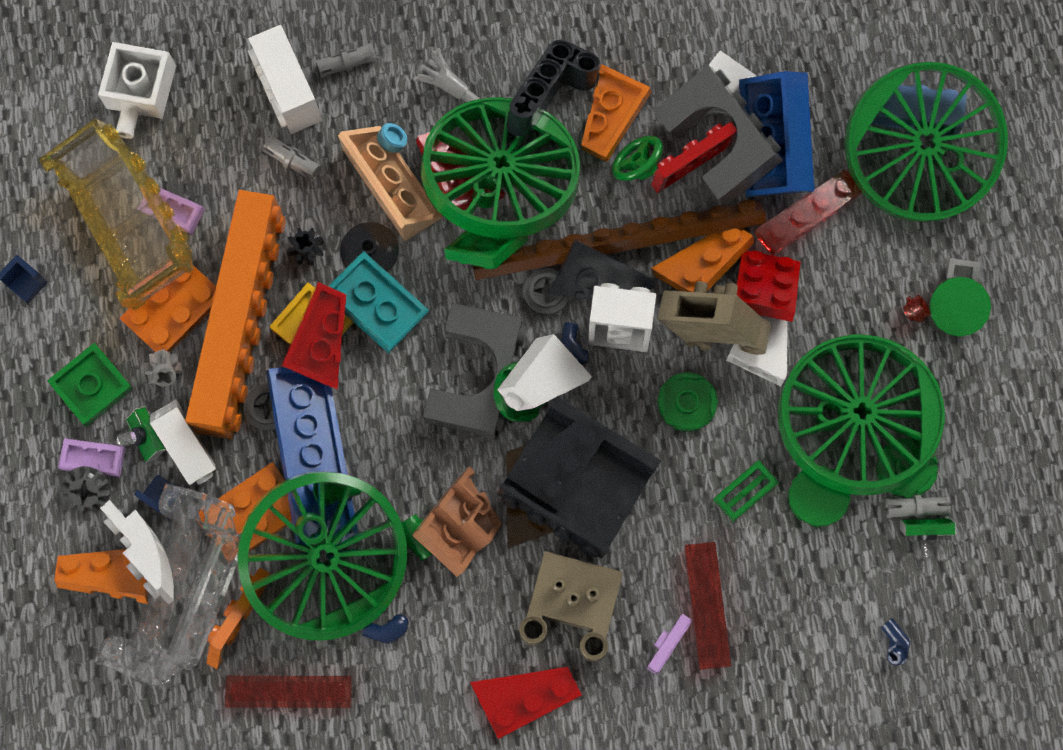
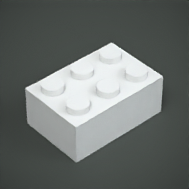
[248,25,322,134]
[588,283,656,352]

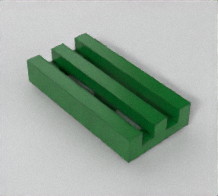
[713,460,779,523]

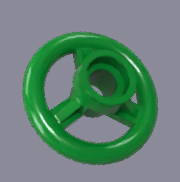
[612,135,663,181]

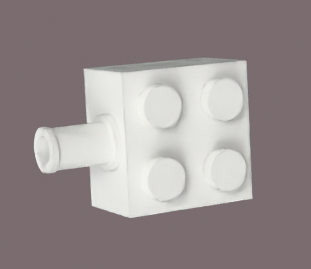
[98,42,176,139]

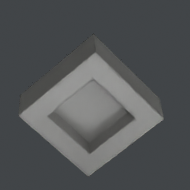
[946,258,980,281]

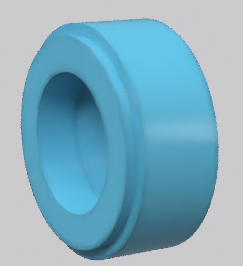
[377,123,407,153]

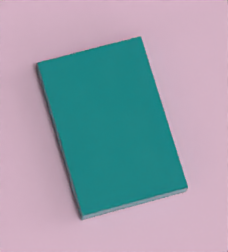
[329,251,430,354]

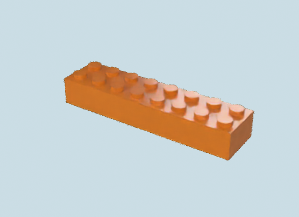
[185,190,286,440]

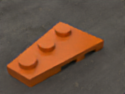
[581,64,651,162]
[651,228,754,292]
[54,549,149,604]
[206,567,270,669]

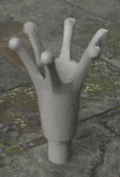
[413,48,480,102]

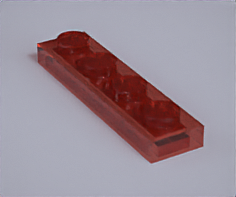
[754,169,862,256]
[684,542,731,670]
[225,675,352,708]

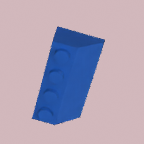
[739,71,814,197]

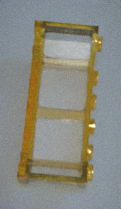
[39,118,193,310]

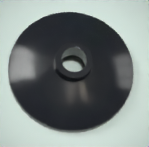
[340,222,399,272]

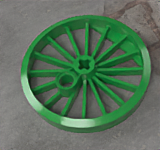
[845,62,1008,222]
[421,97,580,239]
[778,334,945,495]
[237,471,407,641]

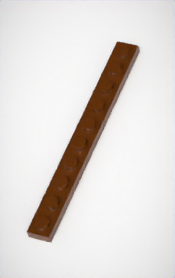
[472,200,766,280]

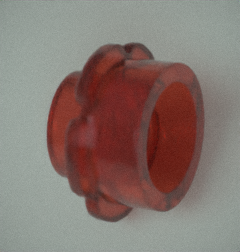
[903,295,930,323]

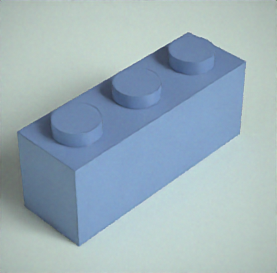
[871,85,967,136]

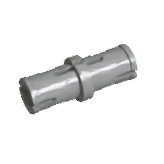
[316,43,376,78]
[263,136,322,182]
[885,495,951,519]

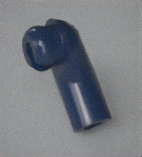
[560,322,589,365]
[362,614,409,644]
[880,618,910,666]

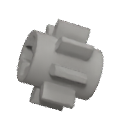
[143,349,183,387]

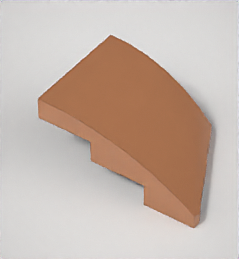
[412,466,502,577]

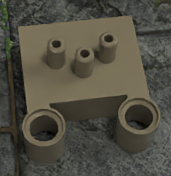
[657,281,772,355]
[519,551,623,662]

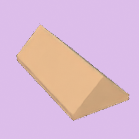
[338,126,443,241]

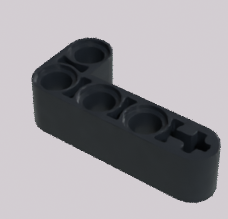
[506,40,600,136]

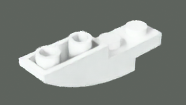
[100,500,174,605]

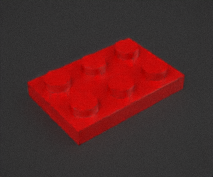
[651,122,737,194]
[736,250,801,322]

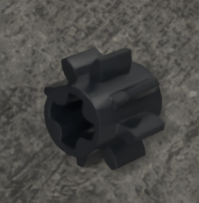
[287,228,324,265]

